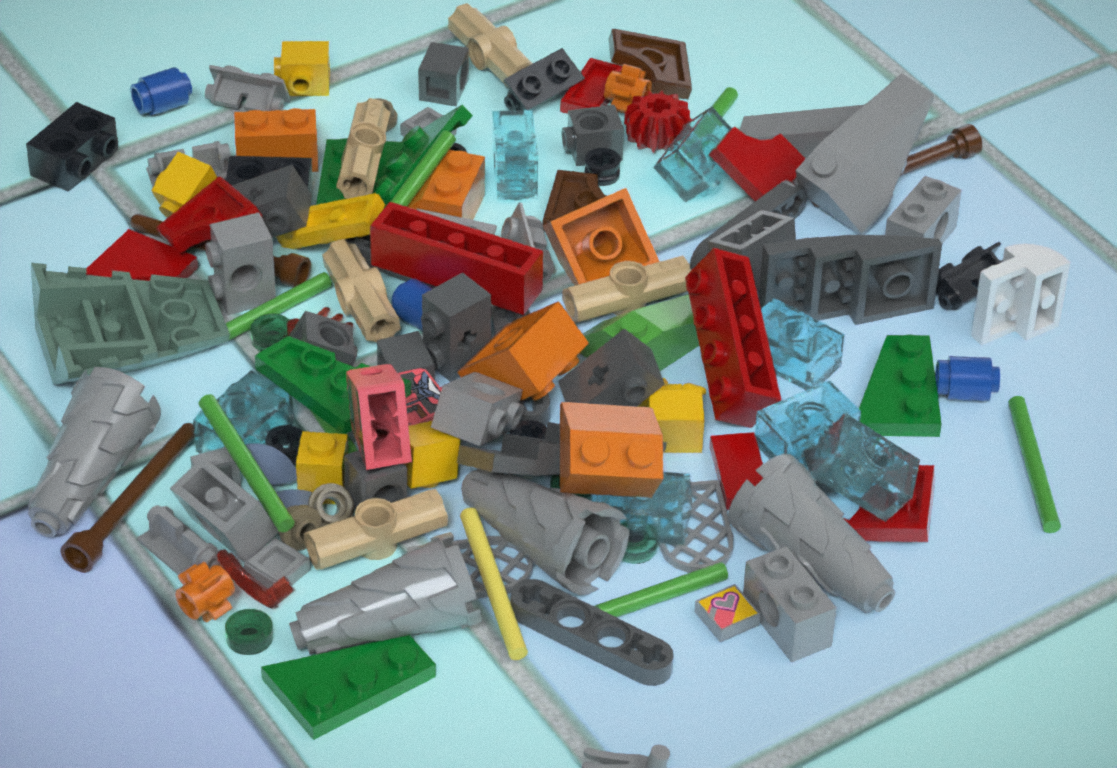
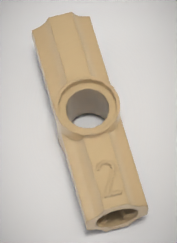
[448,3,533,86]
[336,98,390,199]
[322,239,401,343]
[562,255,691,323]
[304,489,448,570]

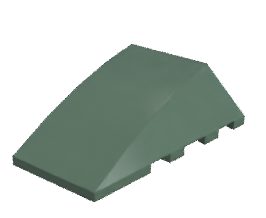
[31,262,230,385]

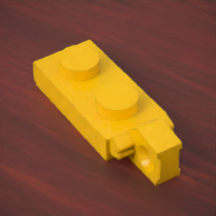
[276,193,385,249]

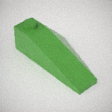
[580,294,699,371]

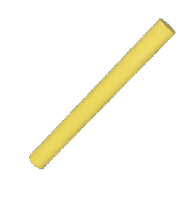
[460,507,528,660]

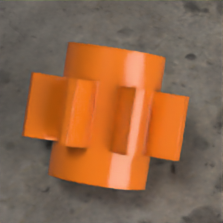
[604,64,652,113]
[175,561,235,623]

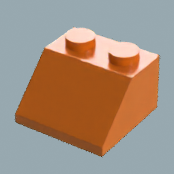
[234,108,319,172]
[408,150,485,220]
[543,188,660,285]
[457,301,589,401]
[560,402,663,498]

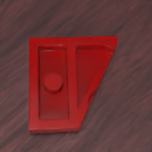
[843,465,936,542]

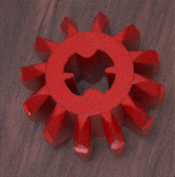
[624,90,692,153]

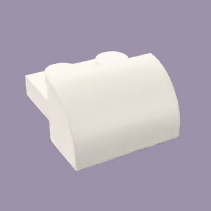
[971,243,1071,346]

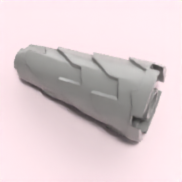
[28,367,161,537]
[728,454,896,613]
[461,468,629,595]
[289,532,482,655]

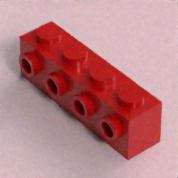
[370,202,543,315]
[685,248,782,428]

